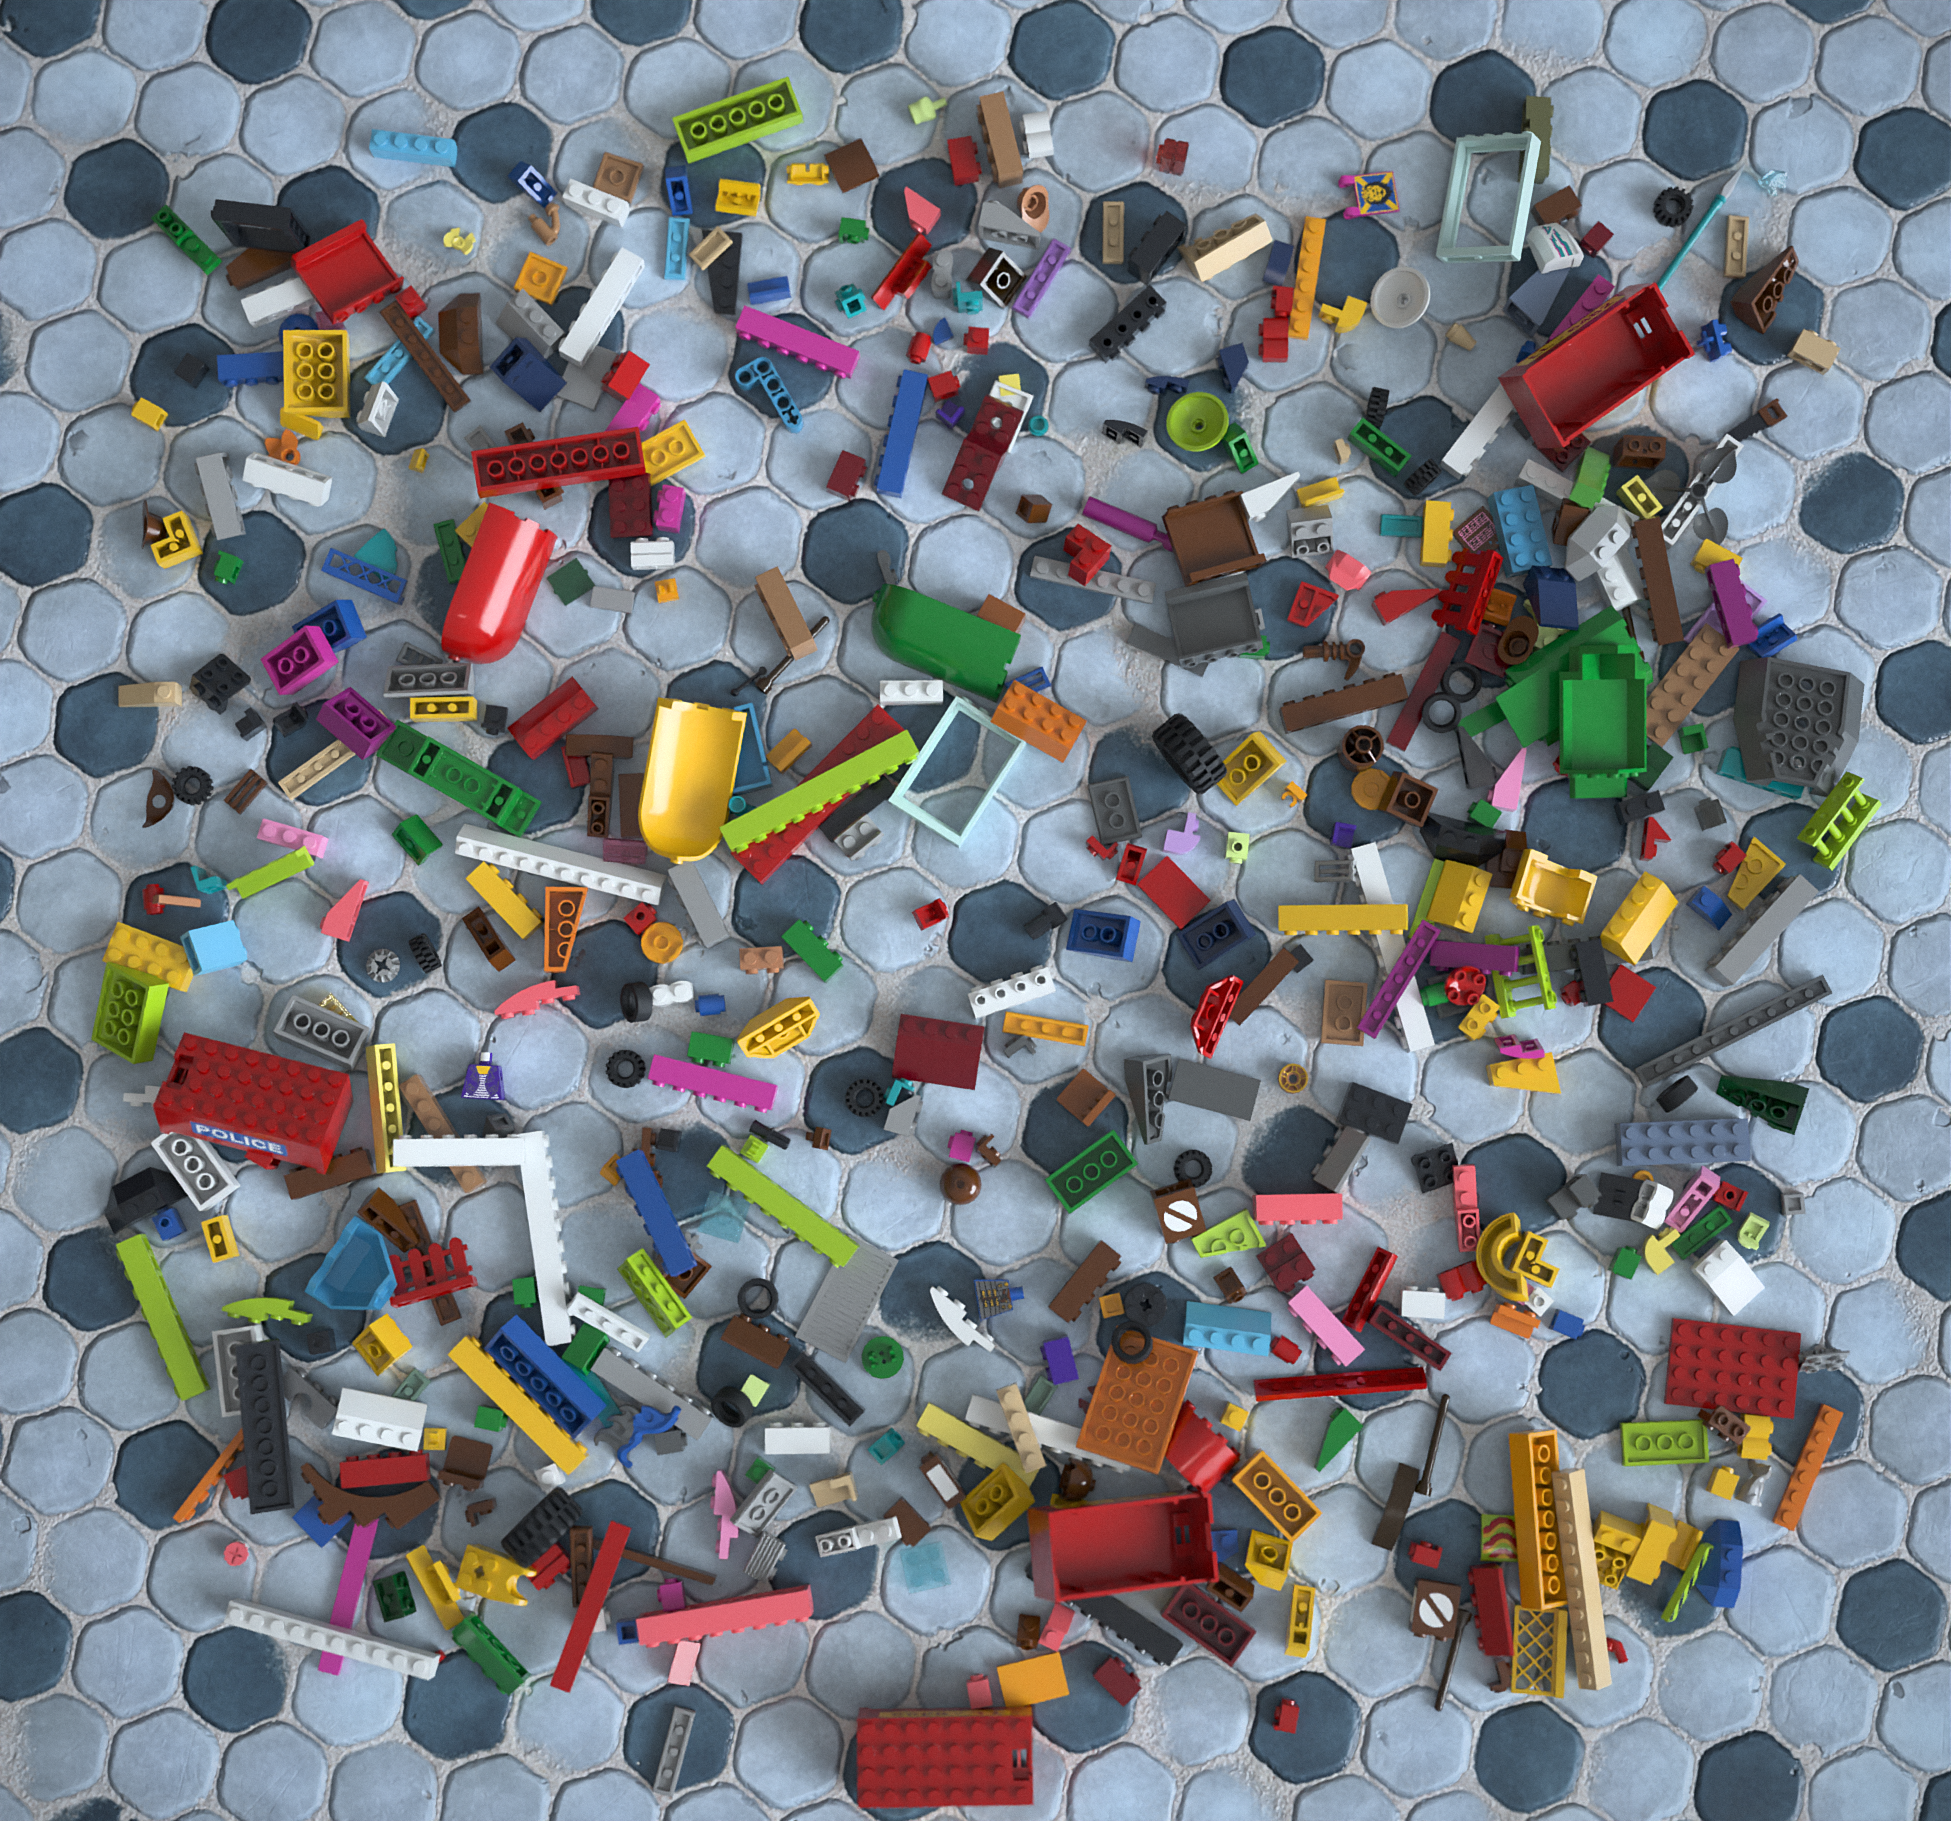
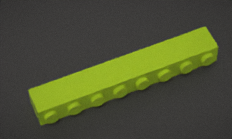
[707,1145,860,1267]
[116,1234,211,1401]

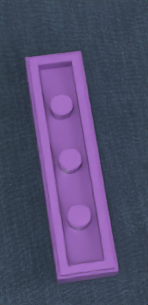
[1012,238,1071,319]

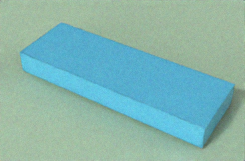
[664,217,690,281]

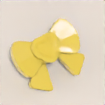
[444,227,475,255]

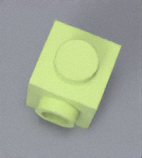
[1225,832,1250,864]

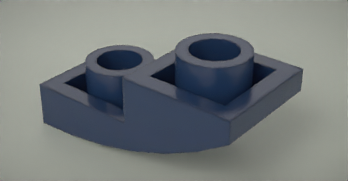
[1262,239,1294,286]
[1144,376,1190,395]

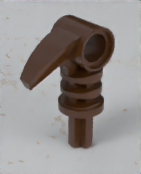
[1302,639,1365,681]

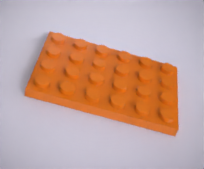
[1075,1326,1198,1475]

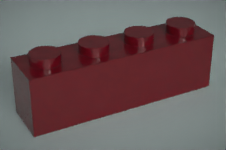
[1366,1304,1452,1371]

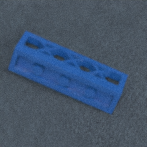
[321,548,408,606]

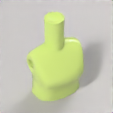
[908,96,947,125]

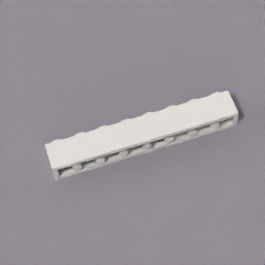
[965,1394,1130,1473]

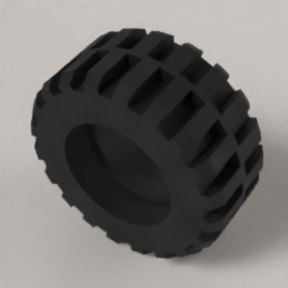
[1152,713,1227,794]
[501,1487,583,1568]

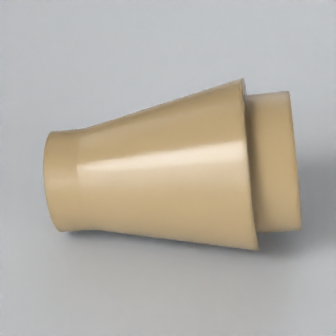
[1445,322,1477,351]

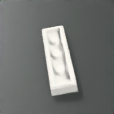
[566,1292,650,1352]

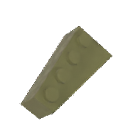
[1517,96,1554,184]

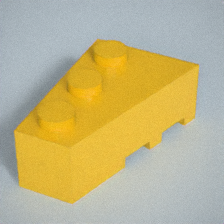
[1486,1052,1561,1094]
[1626,1503,1678,1585]

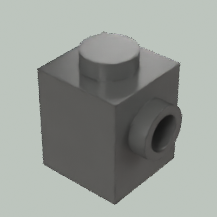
[654,1425,688,1455]

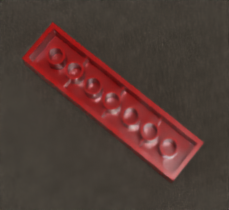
[471,427,646,498]

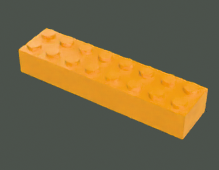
[1508,1429,1568,1610]

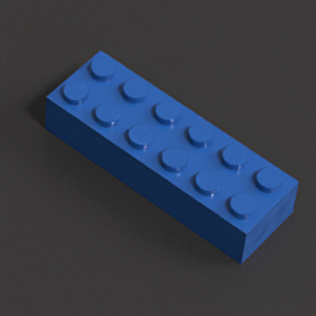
[484,1314,607,1439]

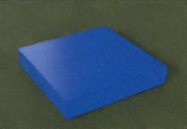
[292,1496,352,1548]

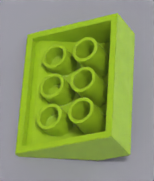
[91,962,169,1064]

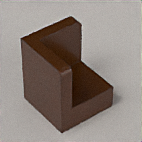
[1016,495,1053,523]

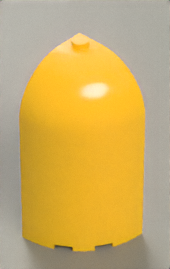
[638,697,747,864]

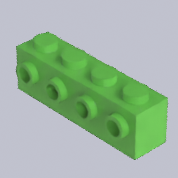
[1569,446,1611,509]

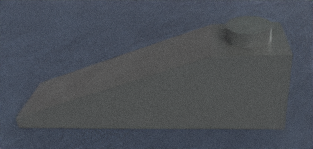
[1124,1054,1172,1145]

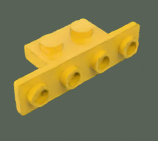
[405,1545,464,1631]

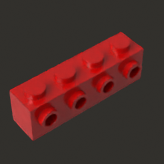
[339,1449,431,1489]

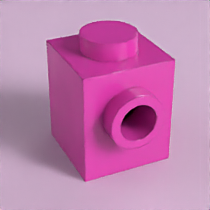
[947,1129,976,1162]
[657,1577,687,1612]

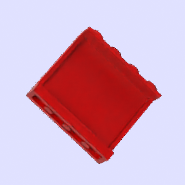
[291,219,404,325]

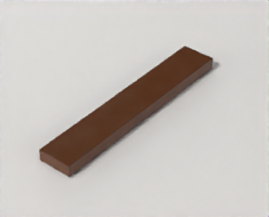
[380,300,471,413]
[398,1199,462,1326]
[593,1537,717,1586]

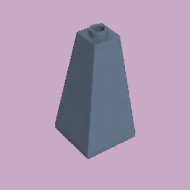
[1502,267,1571,338]

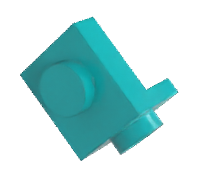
[884,1078,915,1107]

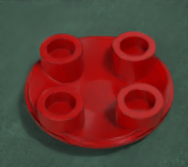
[1444,966,1486,1005]

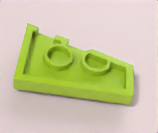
[1190,1208,1266,1258]

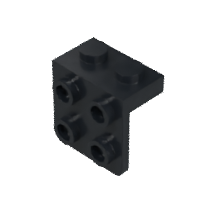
[189,654,251,715]

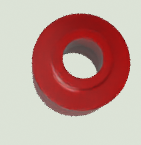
[906,332,931,365]
[142,884,165,915]
[1269,1335,1302,1365]

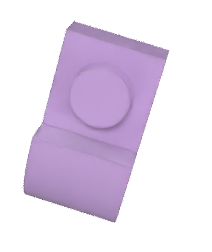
[1162,812,1201,855]

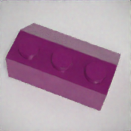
[316,687,396,760]

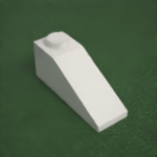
[1240,472,1300,522]

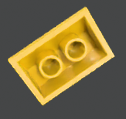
[1426,860,1492,934]
[960,1463,1035,1541]

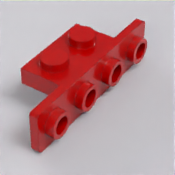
[871,233,933,310]

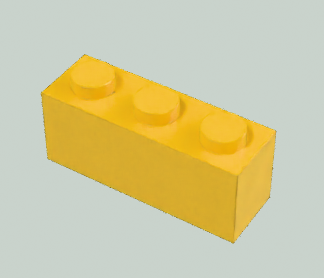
[1419,500,1454,568]
[410,696,477,722]

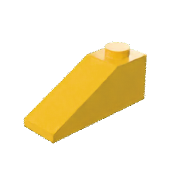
[1284,1584,1315,1658]

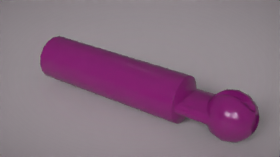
[1082,496,1173,552]

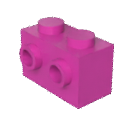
[653,485,686,534]

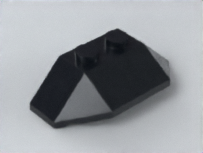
[1419,812,1507,868]
[105,1167,188,1234]

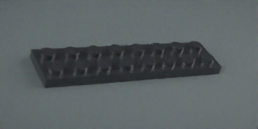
[235,1338,294,1515]

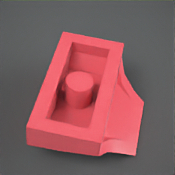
[1325,549,1372,591]

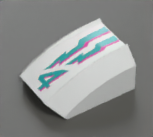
[1527,222,1584,274]

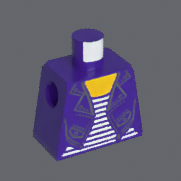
[461,1052,505,1100]

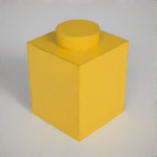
[131,397,168,432]
[1219,1401,1249,1432]
[1705,1465,1740,1501]

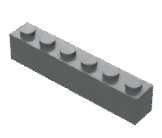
[1520,936,1653,975]

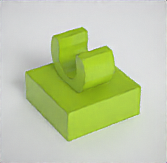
[740,1135,769,1164]

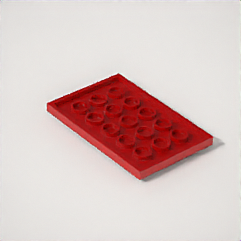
[1664,1318,1801,1419]

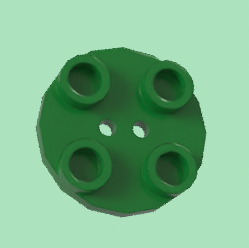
[862,1336,904,1379]

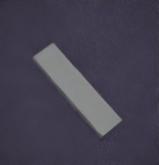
[652,1705,696,1797]

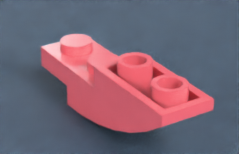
[494,980,580,1019]
[1452,1164,1480,1252]

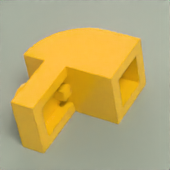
[1318,296,1367,333]

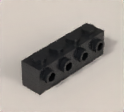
[1089,285,1167,363]

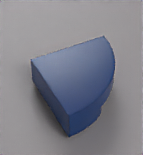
[933,318,954,346]

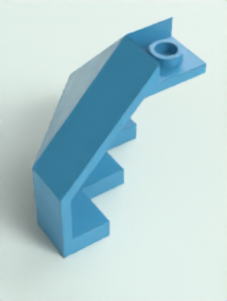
[304,1216,397,1310]

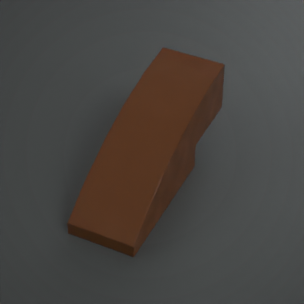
[565,734,633,760]

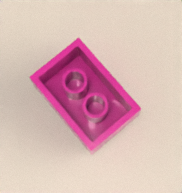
[260,626,339,695]

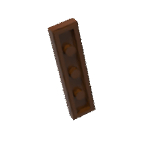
[569,1525,594,1608]

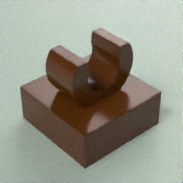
[805,1127,832,1150]

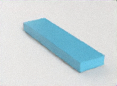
[364,316,435,386]

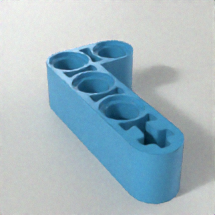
[735,357,804,433]

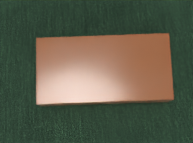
[152,895,201,908]

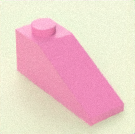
[1486,747,1527,812]
[1664,1165,1720,1233]

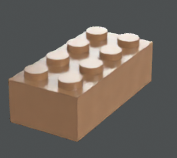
[976,91,1023,189]
[754,566,818,661]

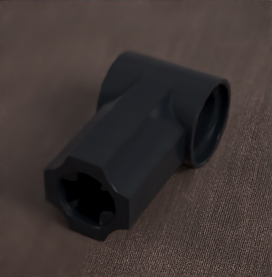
[1023,902,1068,941]

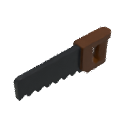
[1723,398,1788,442]

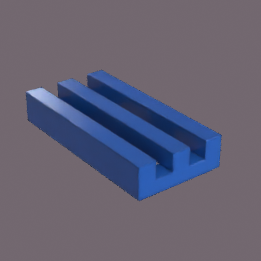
[1005,667,1051,692]

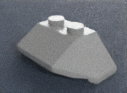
[1563,505,1632,582]

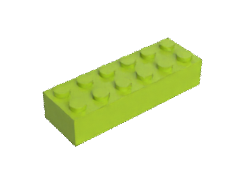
[672,76,804,164]

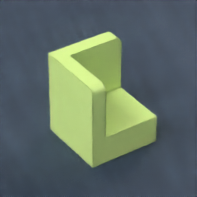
[741,1374,770,1407]

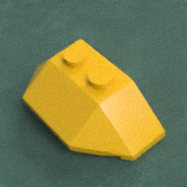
[736,996,820,1058]

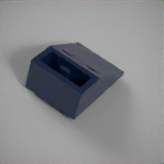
[490,337,567,412]

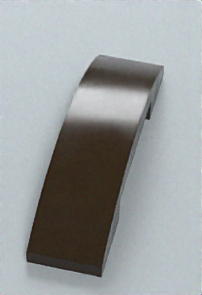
[1371,1462,1420,1551]

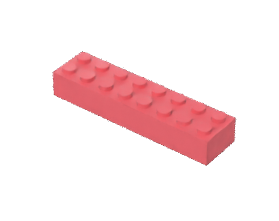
[636,1584,814,1648]

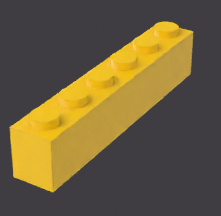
[1278,904,1408,935]

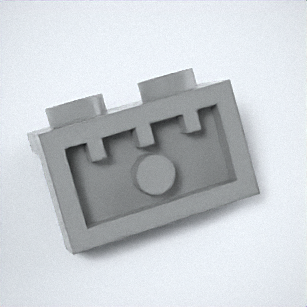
[833,813,884,861]

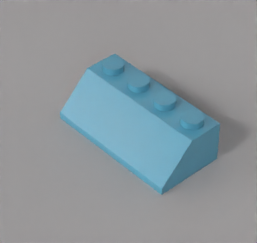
[1181,1301,1271,1357]

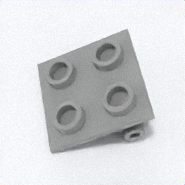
[1798,1348,1850,1374]

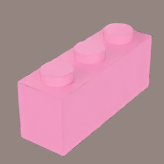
[257,818,329,858]

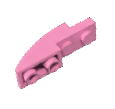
[710,1469,740,1559]

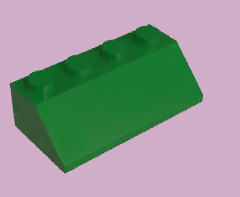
[450,1612,531,1696]

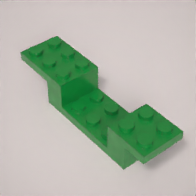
[376,719,542,838]

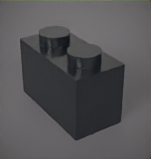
[1613,790,1665,826]

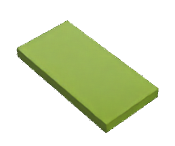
[1620,1419,1709,1466]

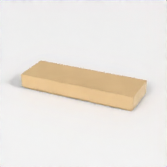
[1103,201,1124,264]
[1723,215,1749,279]

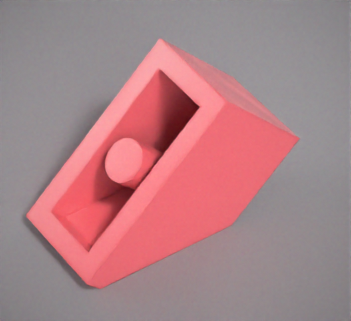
[904,187,941,236]

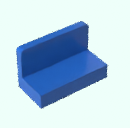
[747,276,791,305]

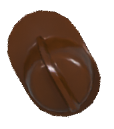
[141,500,167,549]
[1498,616,1539,665]

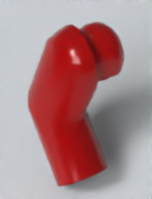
[1606,1637,1628,1664]

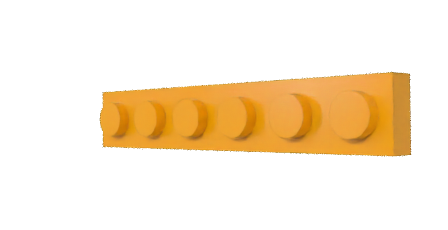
[1288,216,1326,341]

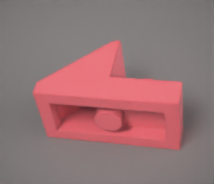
[1038,1603,1075,1652]

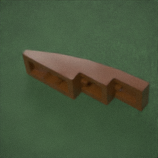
[1229,947,1299,1026]

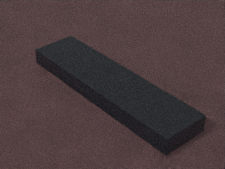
[818,774,896,843]

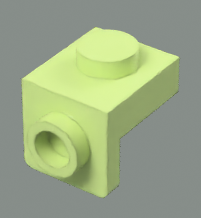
[1737,1212,1770,1250]

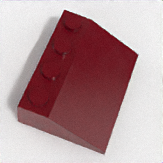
[892,1014,985,1090]

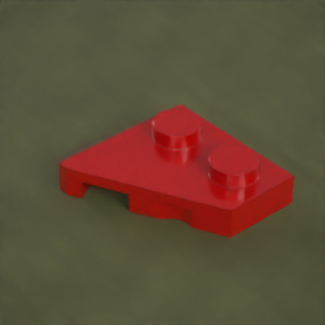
[1287,581,1339,628]

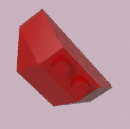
[1189,975,1244,1059]

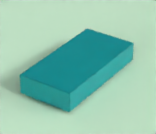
[1379,514,1423,538]

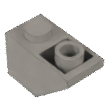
[884,1095,923,1137]

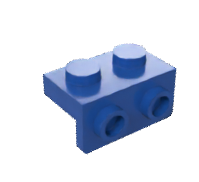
[1747,613,1797,658]

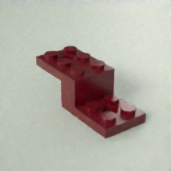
[942,394,1024,512]

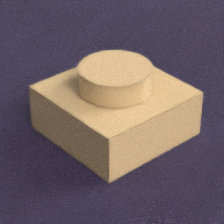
[1333,438,1351,465]

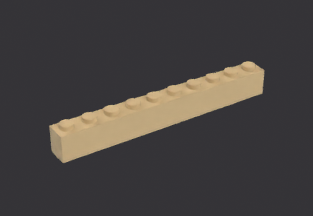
[1551,1468,1612,1691]

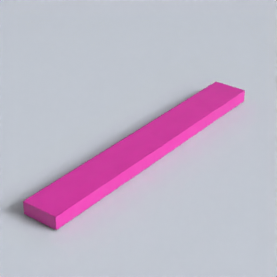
[317,1519,379,1676]

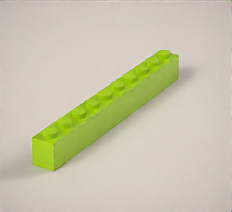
[719,730,919,853]

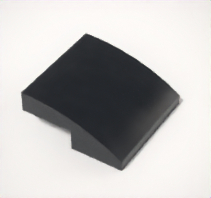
[1102,420,1148,448]

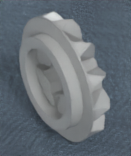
[366,949,400,982]

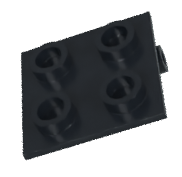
[1410,1143,1458,1193]

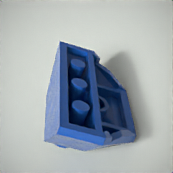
[1694,1519,1743,1608]

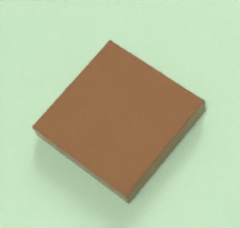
[592,152,644,204]

